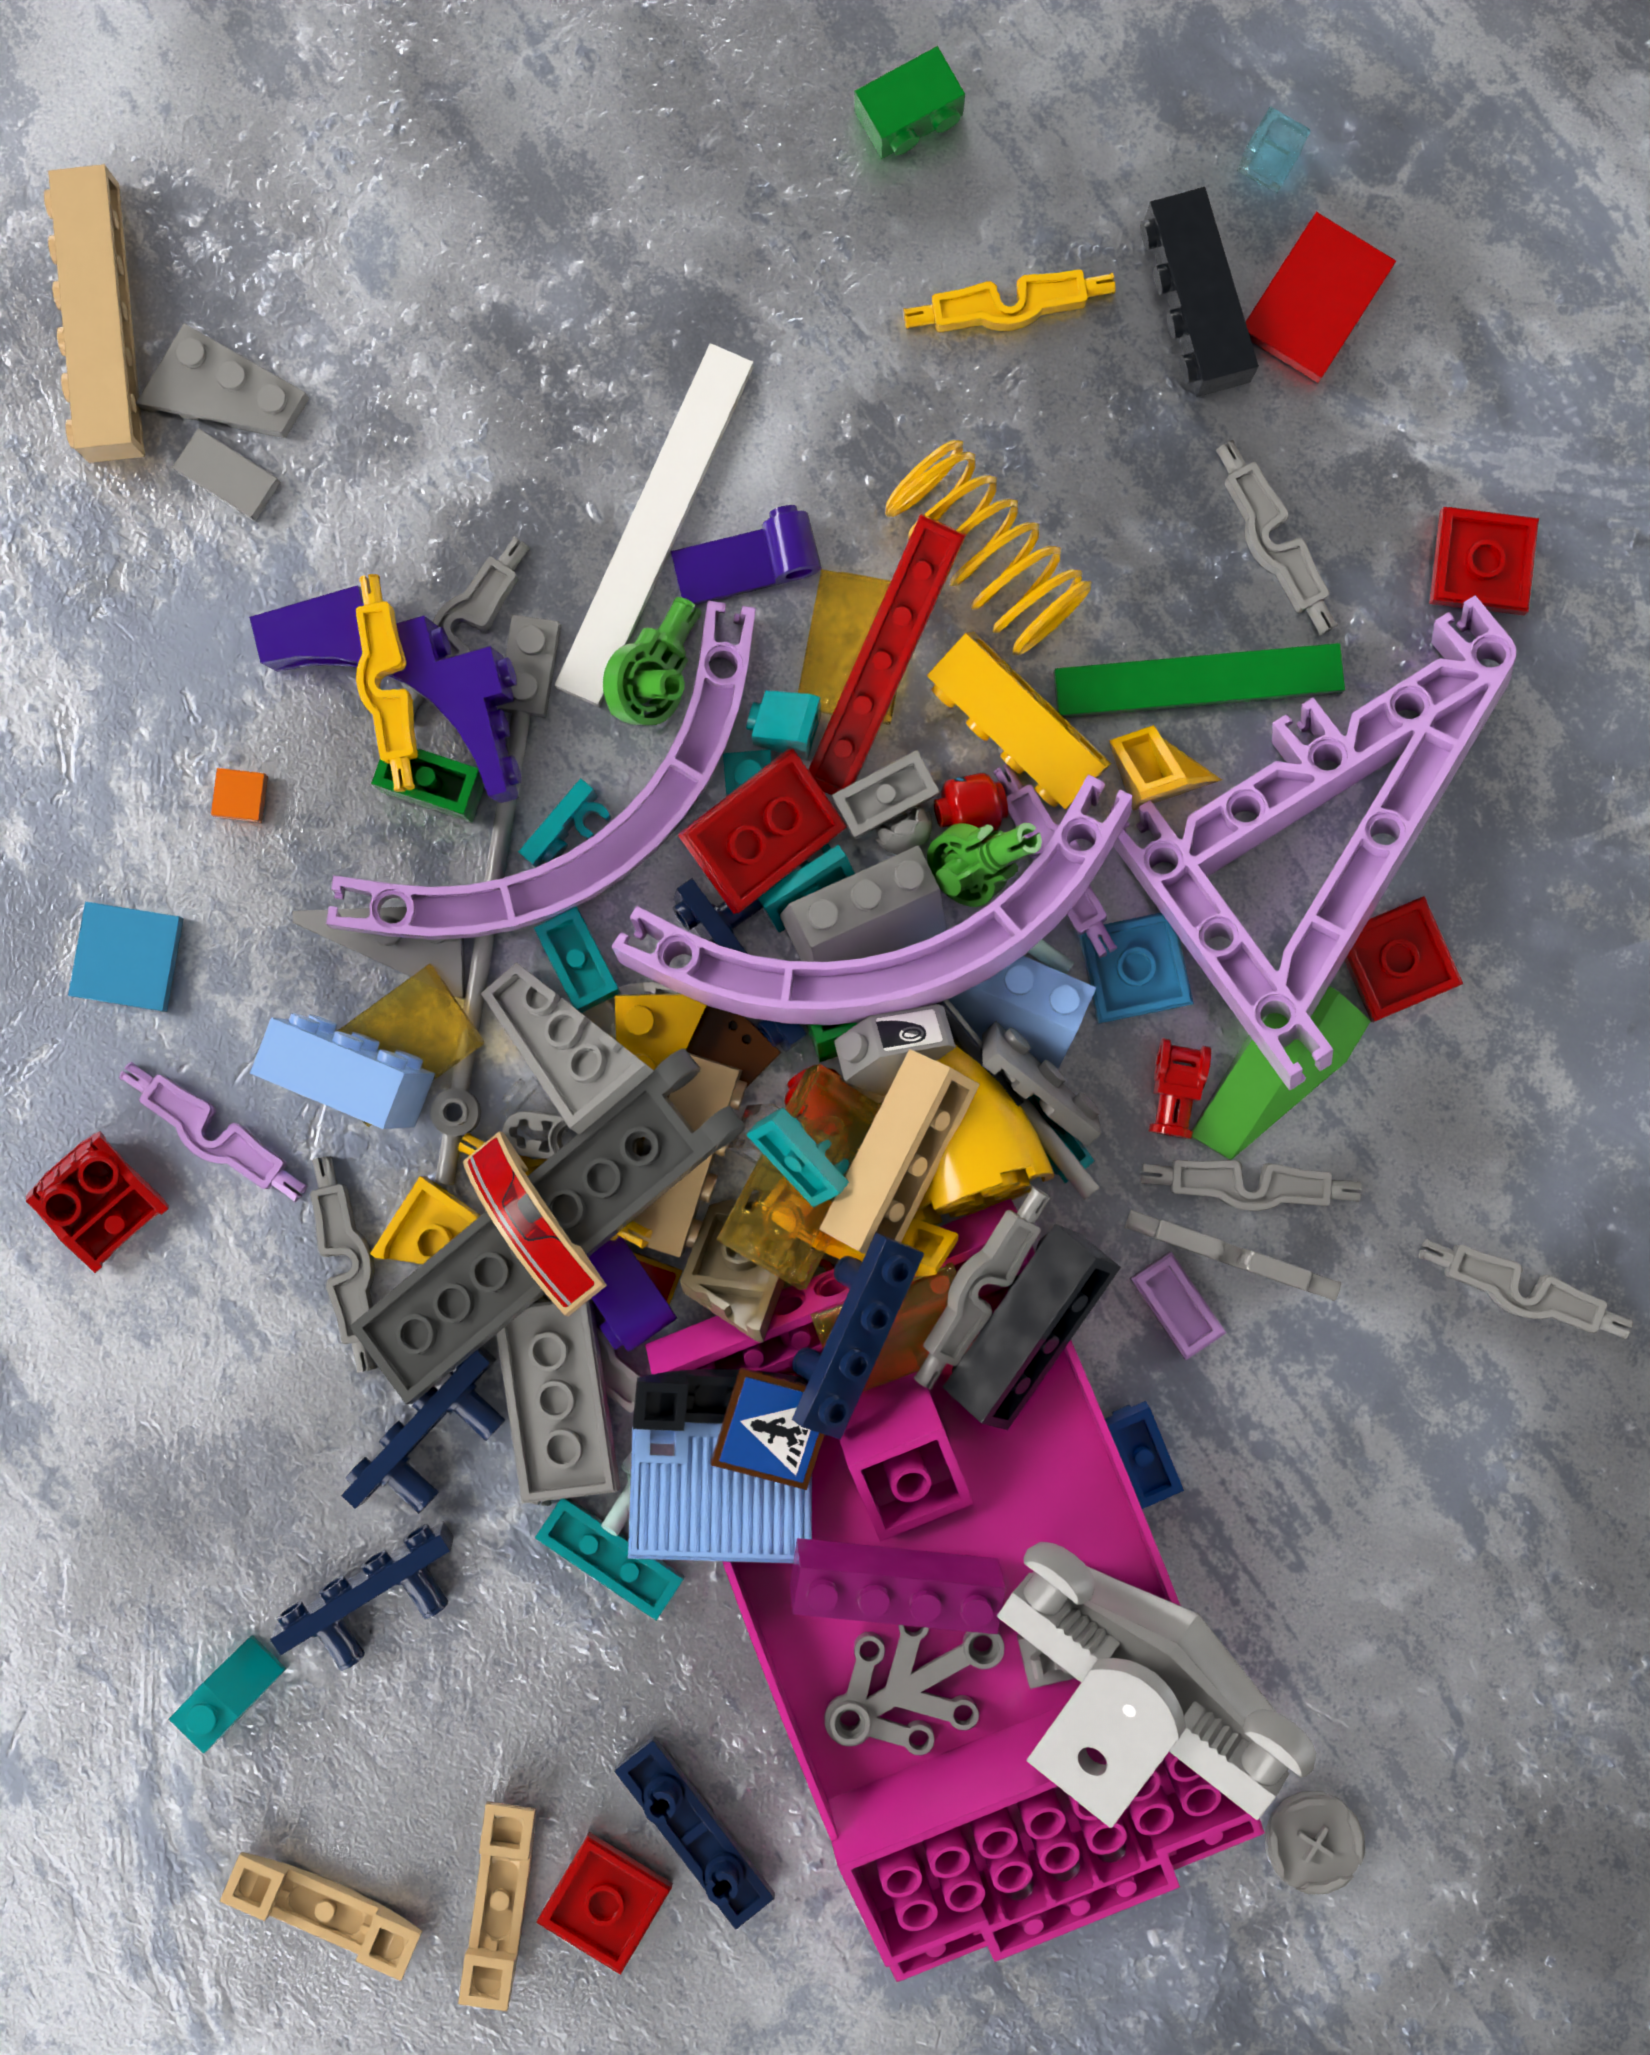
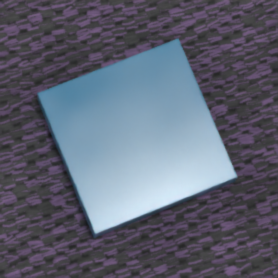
[68,901,184,1012]
[1078,913,1194,1024]

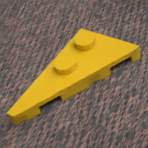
[615,993,707,1140]
[370,1176,481,1264]

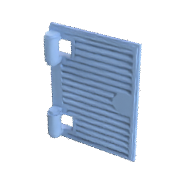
[628,1422,812,1564]

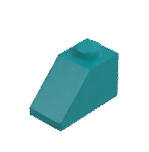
[746,690,821,761]
[168,1635,287,1754]

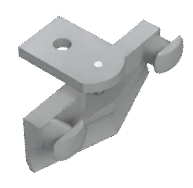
[997,1542,1316,1828]

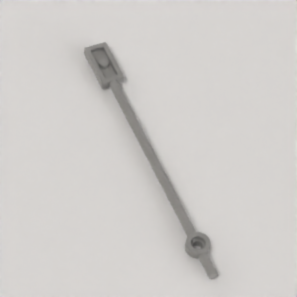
[430,615,561,1185]

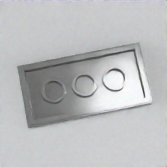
[497,1298,621,1504]

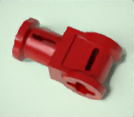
[1149,1038,1211,1139]

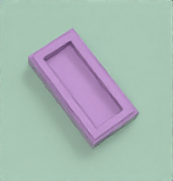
[1129,1251,1226,1360]

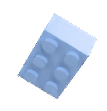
[250,1013,435,1129]

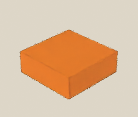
[211,768,268,823]

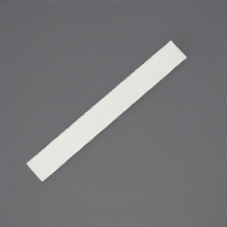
[555,343,754,708]

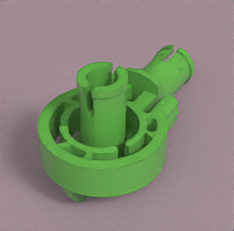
[603,597,702,725]
[927,823,1042,907]

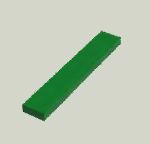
[1053,643,1345,718]

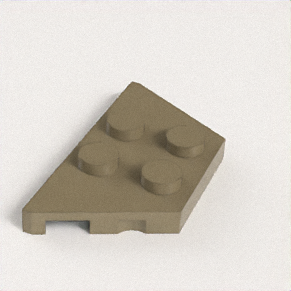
[680,1190,800,1342]

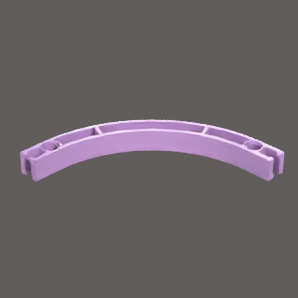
[326,601,756,940]
[612,774,1132,1025]

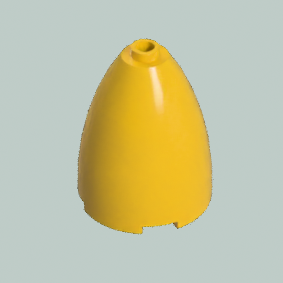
[913,1045,1055,1225]

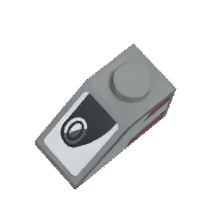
[834,1004,956,1096]

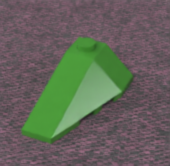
[1191,986,1371,1160]

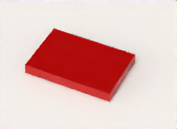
[1245,211,1396,383]
[678,748,847,914]

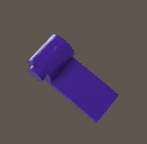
[671,505,822,605]
[588,1236,678,1352]

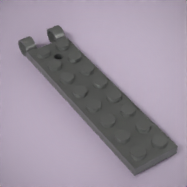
[349,1049,746,1404]

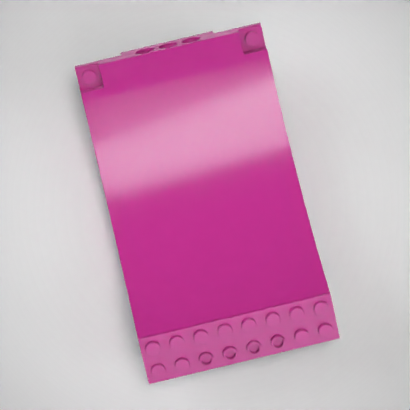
[645,1198,1265,1982]

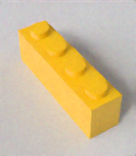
[926,632,1112,809]

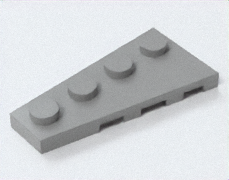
[481,962,654,1135]

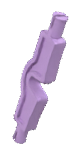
[993,764,1117,958]
[119,1062,307,1202]

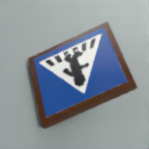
[710,1367,825,1490]

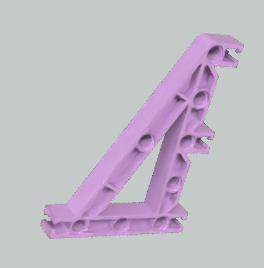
[1113,595,1516,1091]

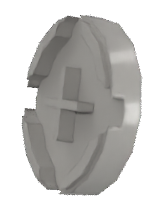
[1265,1791,1365,1894]

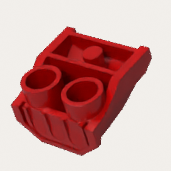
[25,1131,169,1273]

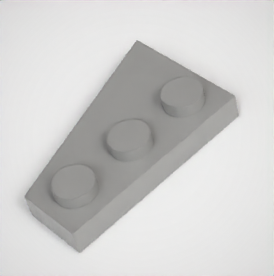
[136,323,309,438]
[982,1021,1101,1147]

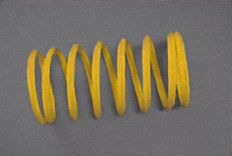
[885,440,1092,655]

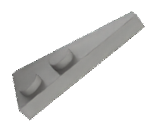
[293,907,465,998]

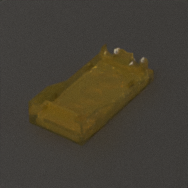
[716,1064,882,1290]

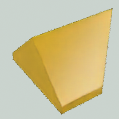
[1109,725,1222,811]

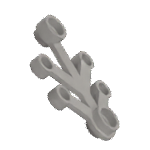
[824,1625,1005,1755]

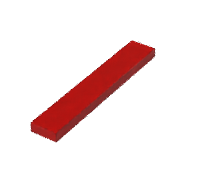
[808,514,967,795]

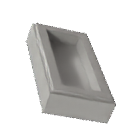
[172,428,281,522]

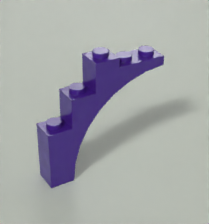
[249,585,521,803]

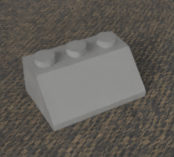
[779,845,947,962]

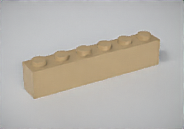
[44,164,145,463]

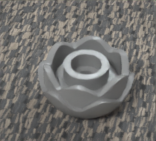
[875,806,932,855]

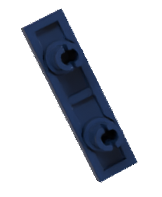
[673,878,807,1052]
[792,1233,924,1440]
[341,1346,506,1514]
[270,1521,454,1671]
[614,1736,775,1930]

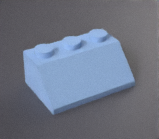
[948,956,1096,1069]

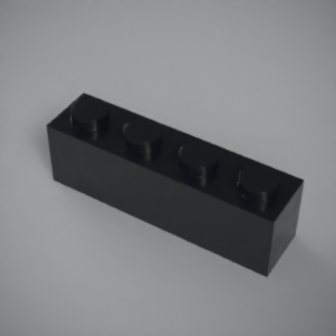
[1140,186,1259,397]
[943,1224,1121,1430]

